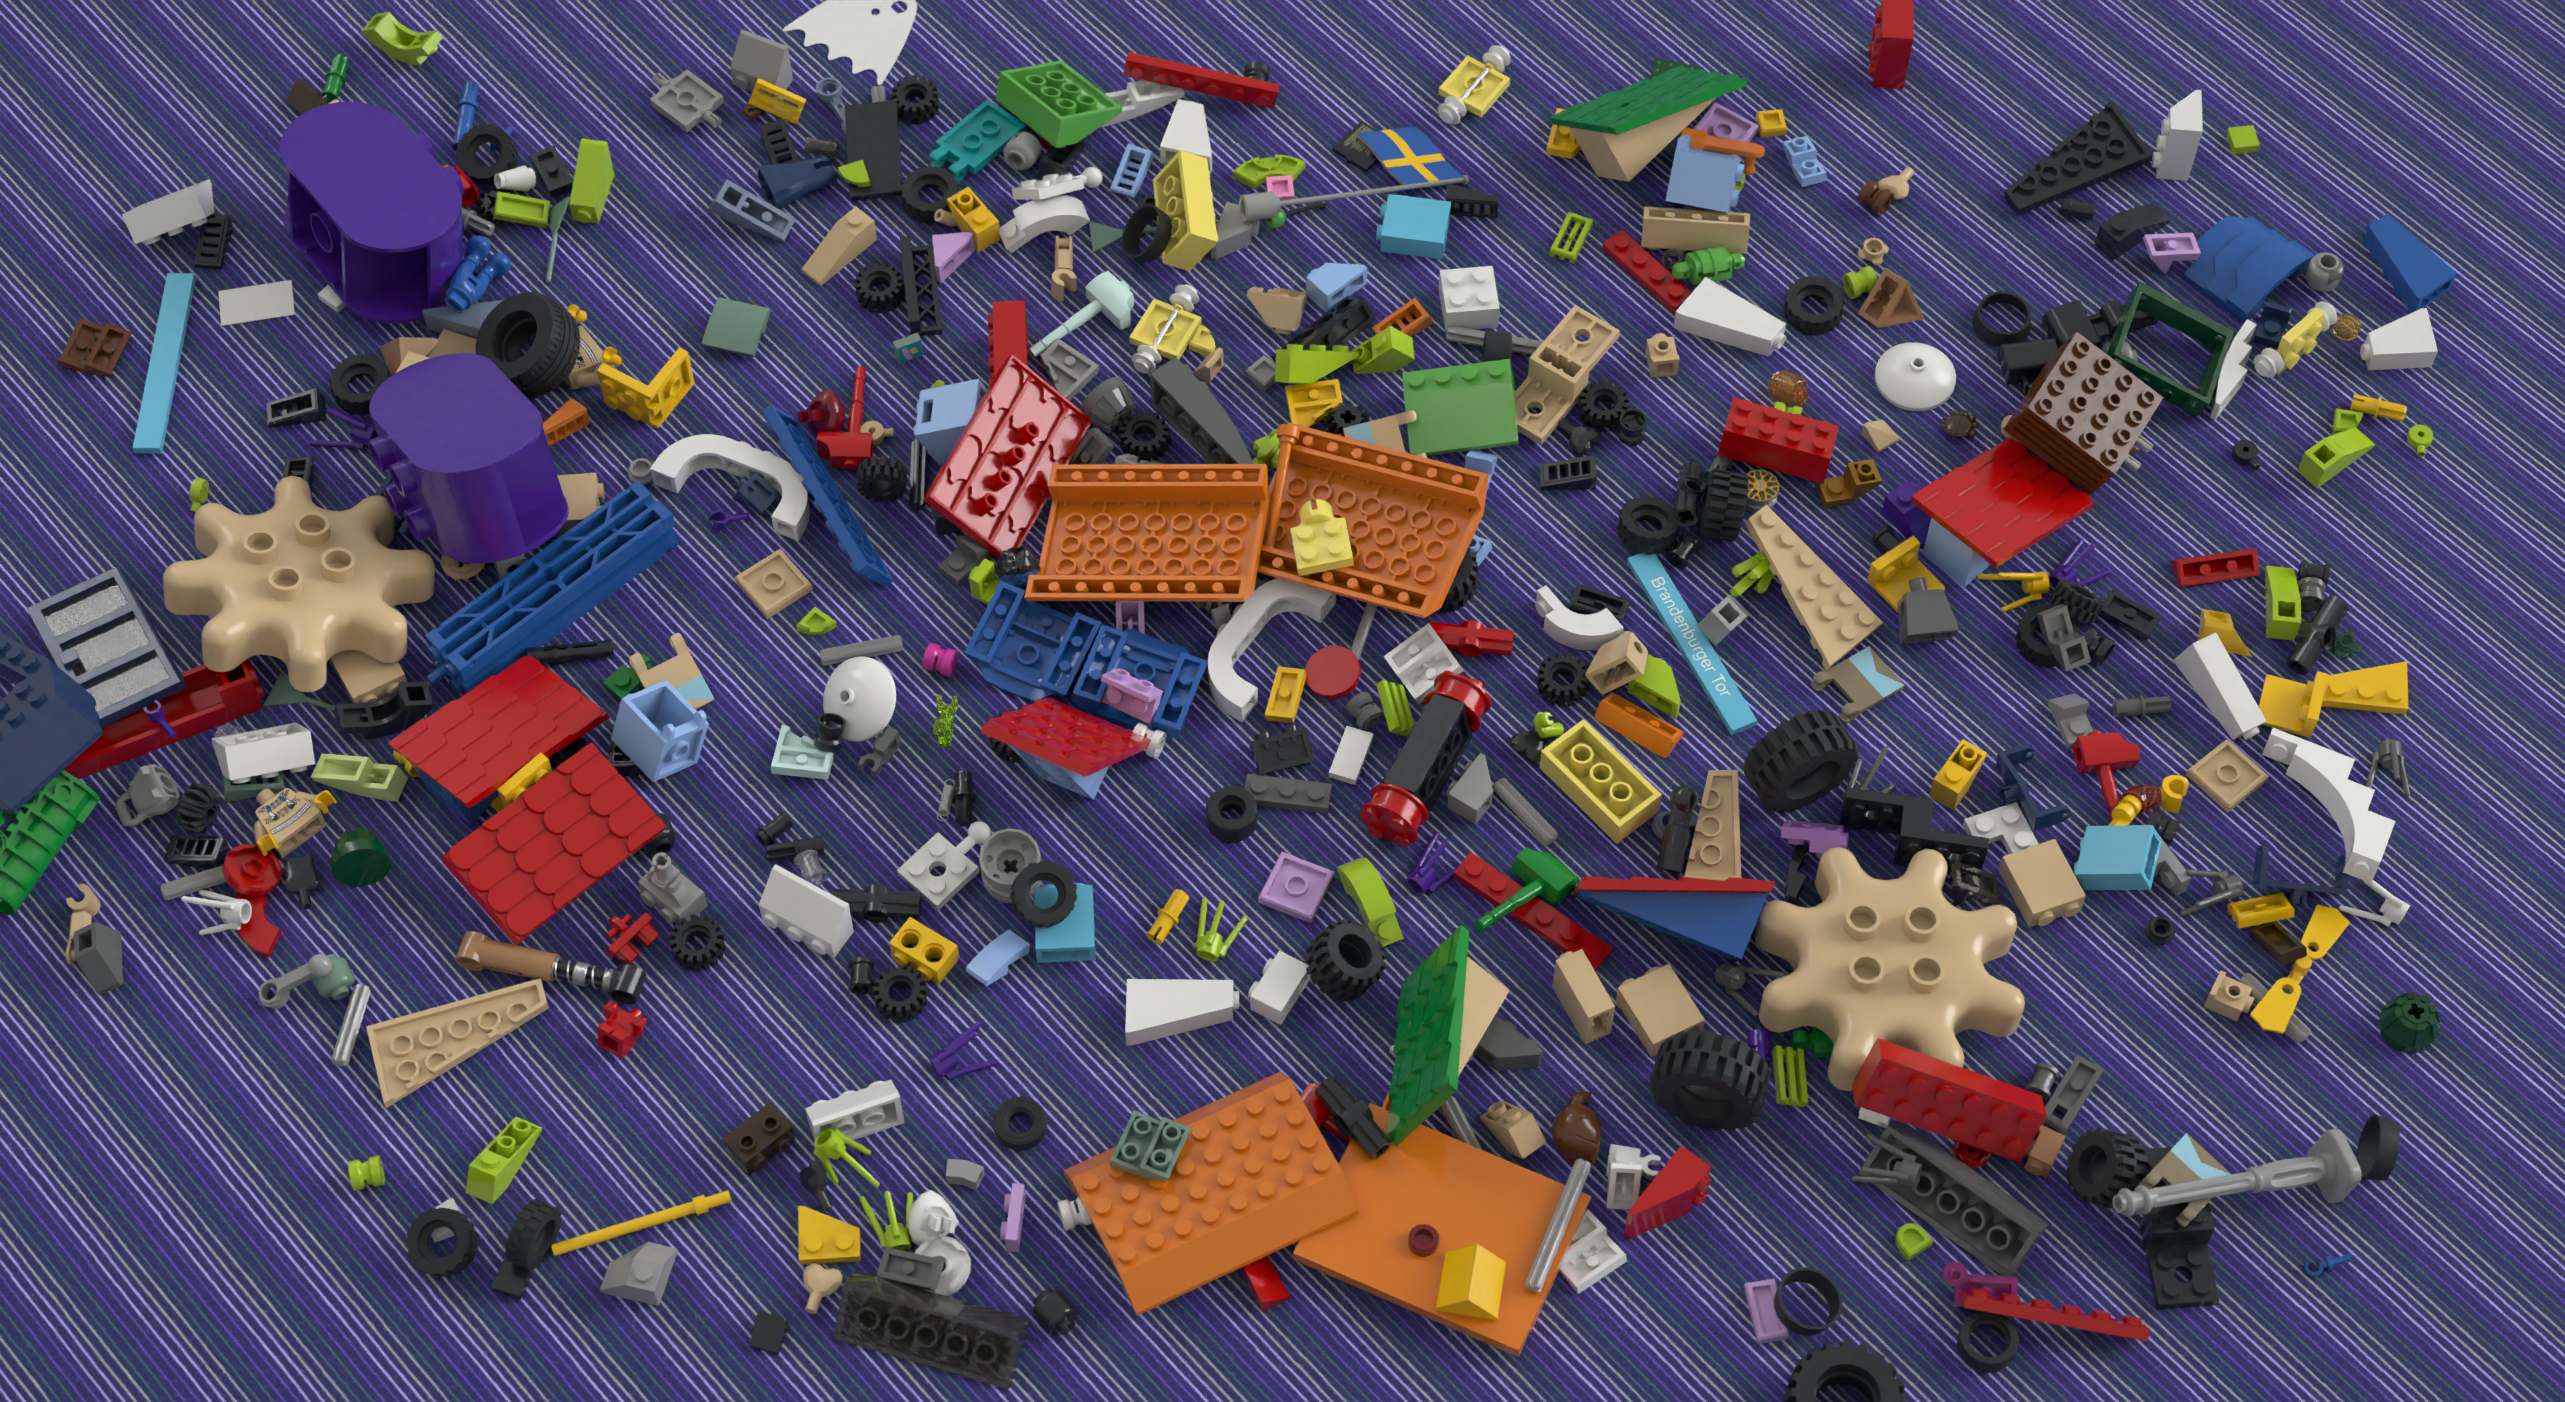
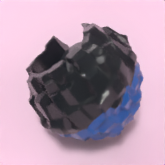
[995,545,1041,588]

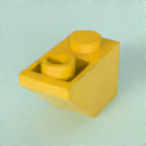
[947,187,1000,253]
[1929,739,1988,811]

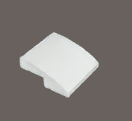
[1384,623,1464,704]
[1559,1209,1627,1294]

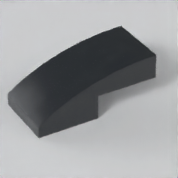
[1785,844,1808,905]

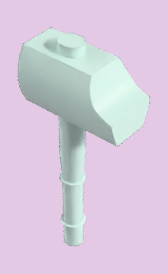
[1028,271,1134,358]

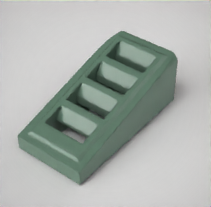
[222,771,284,802]

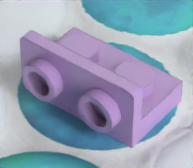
[1101,669,1163,724]

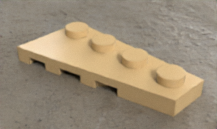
[1684,770,1741,881]

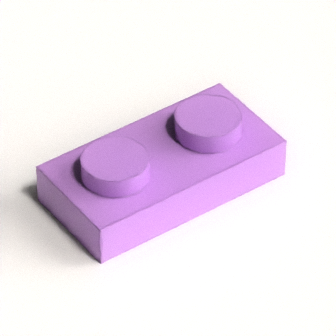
[1000,1183,1026,1252]

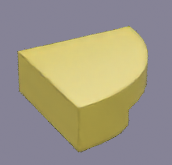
[1189,325,1215,356]

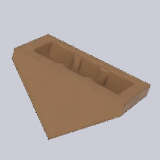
[1858,268,1924,328]
[380,337,439,376]

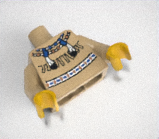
[564,304,622,390]
[254,788,337,858]

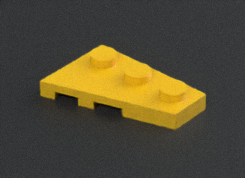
[2322,661,2408,715]

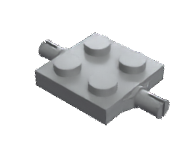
[650,70,724,132]

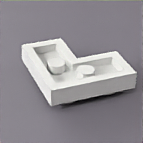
[1963,802,2038,854]

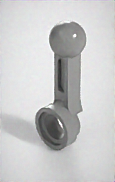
[259,954,332,1009]

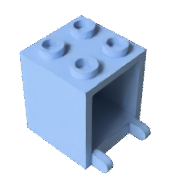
[1666,134,1745,213]
[914,379,988,465]
[611,680,709,782]

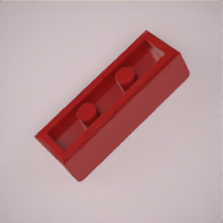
[2171,548,2260,587]
[1240,1255,1290,1311]

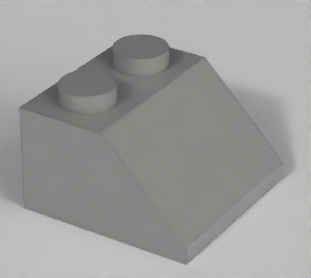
[730,29,793,98]

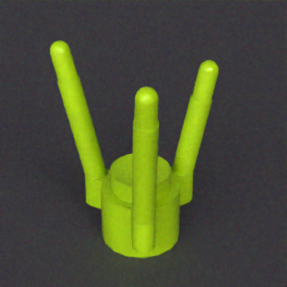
[1194,897,1248,962]
[813,1127,880,1187]
[859,1191,913,1251]

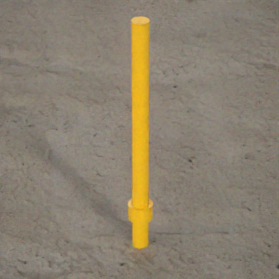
[551,1190,732,1256]

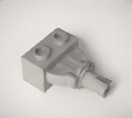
[638,852,707,926]

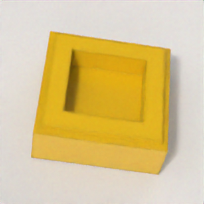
[1756,109,1787,137]

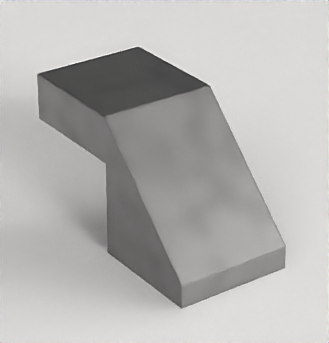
[2037,604,2091,672]

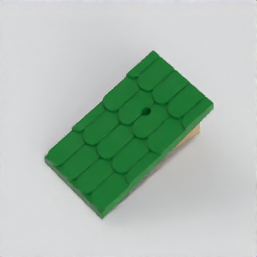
[1549,67,1748,182]
[1386,925,1510,1147]

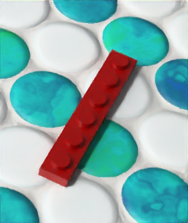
[1123,52,1280,108]
[1453,852,1612,972]
[1960,1288,2150,1341]

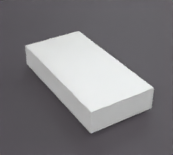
[1329,726,1374,785]

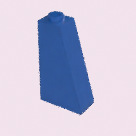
[2363,213,2457,313]

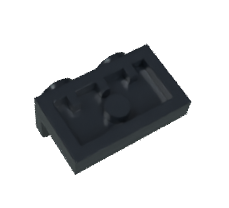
[1248,725,1315,775]

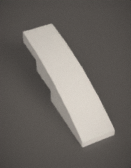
[1099,80,1185,128]
[2210,319,2256,420]

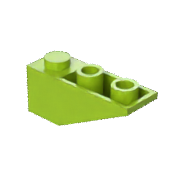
[1275,344,1359,383]
[2298,427,2375,488]
[2265,566,2301,641]
[466,1117,542,1204]

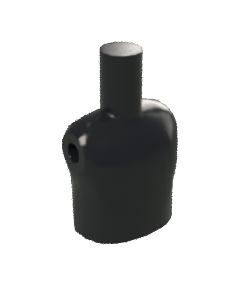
[283,856,319,910]

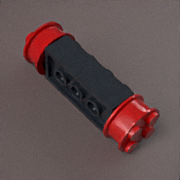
[1360,670,1491,847]

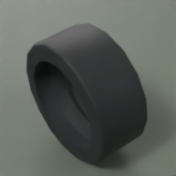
[1957,1311,2019,1373]

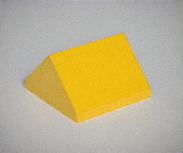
[1436,1244,1506,1320]

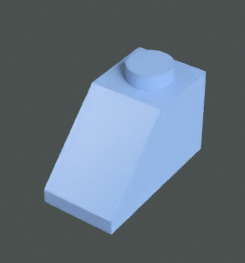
[1306,263,1367,311]

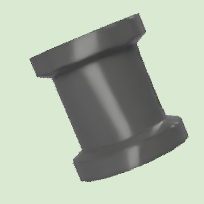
[2024,1062,2060,1102]

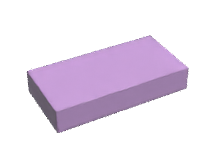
[1744,1279,1789,1344]

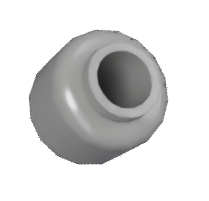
[1003,132,1042,171]

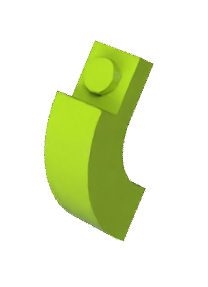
[361,12,443,65]
[1336,857,1404,948]

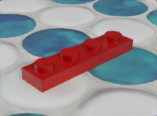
[1602,229,1692,314]

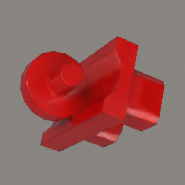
[605,912,659,965]

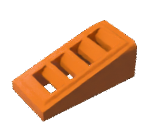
[1372,298,1433,337]
[543,398,590,446]

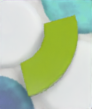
[1233,155,1305,189]

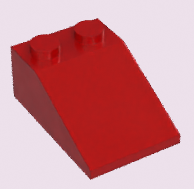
[1623,1146,1711,1240]

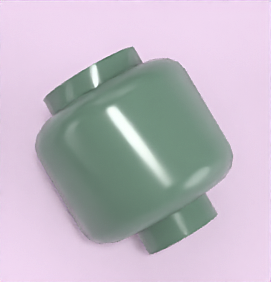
[312,954,355,1000]

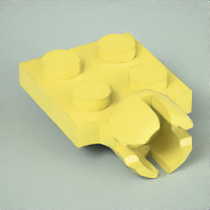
[1290,499,1354,576]

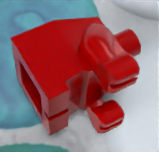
[598,1000,647,1059]

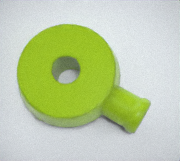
[2407,425,2433,457]
[189,478,209,512]

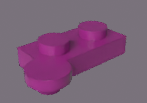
[1942,1261,2018,1307]

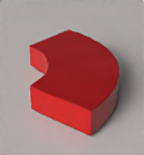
[235,892,282,958]

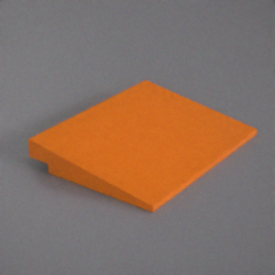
[1293,1103,1591,1357]

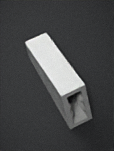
[1674,277,1786,357]
[2173,633,2266,740]
[1125,979,1239,1045]

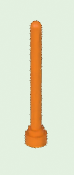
[1264,424,1300,548]

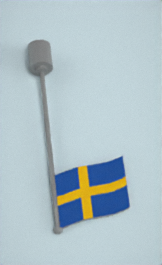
[1239,126,1469,221]

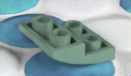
[702,297,771,357]
[1109,1110,1191,1181]

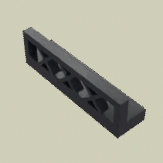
[900,236,943,337]
[1271,296,1376,363]

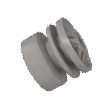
[979,828,1041,904]

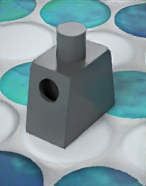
[1898,577,1959,645]

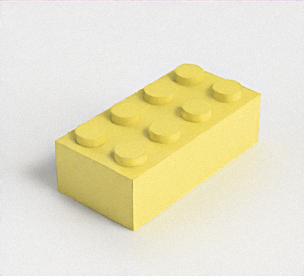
[1153,150,1218,271]
[1540,719,1662,844]

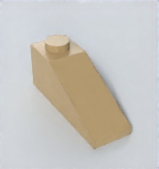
[802,207,877,287]

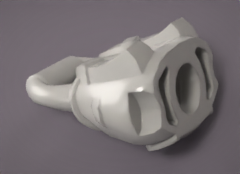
[115,764,180,827]

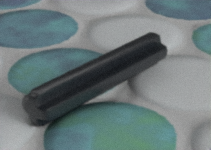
[909,438,927,511]

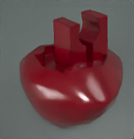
[798,389,846,434]

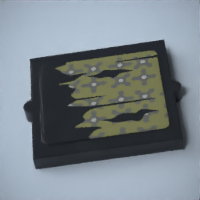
[1333,121,1381,172]

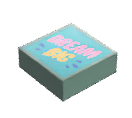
[893,333,923,365]

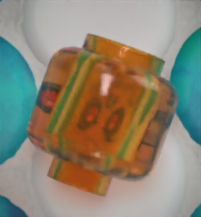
[1768,369,1809,408]

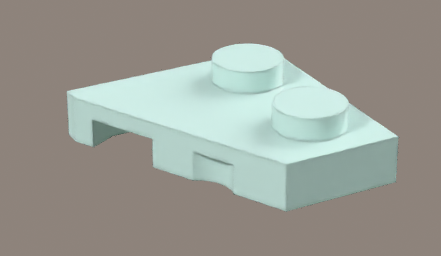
[771,725,833,780]

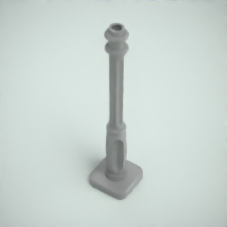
[2113,1129,2362,1217]

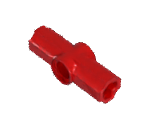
[1430,620,1514,657]

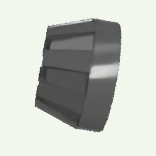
[1080,377,1136,433]

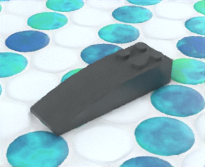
[1150,357,1252,464]

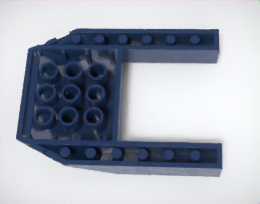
[0,632,103,813]

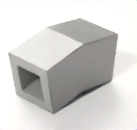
[946,1159,985,1191]

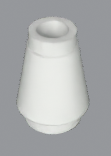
[494,166,536,192]

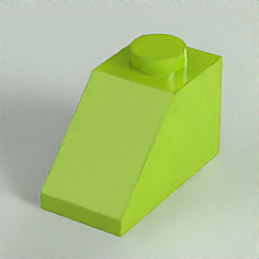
[1627,654,1681,719]

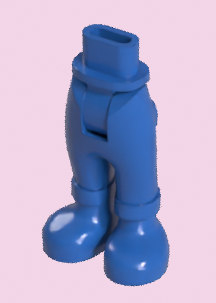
[445,236,511,313]

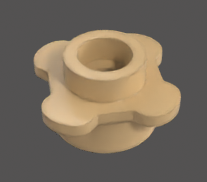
[1858,238,1889,265]

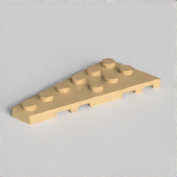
[1745,505,1883,671]
[366,978,549,1108]

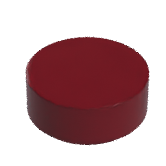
[1408,1224,1439,1257]

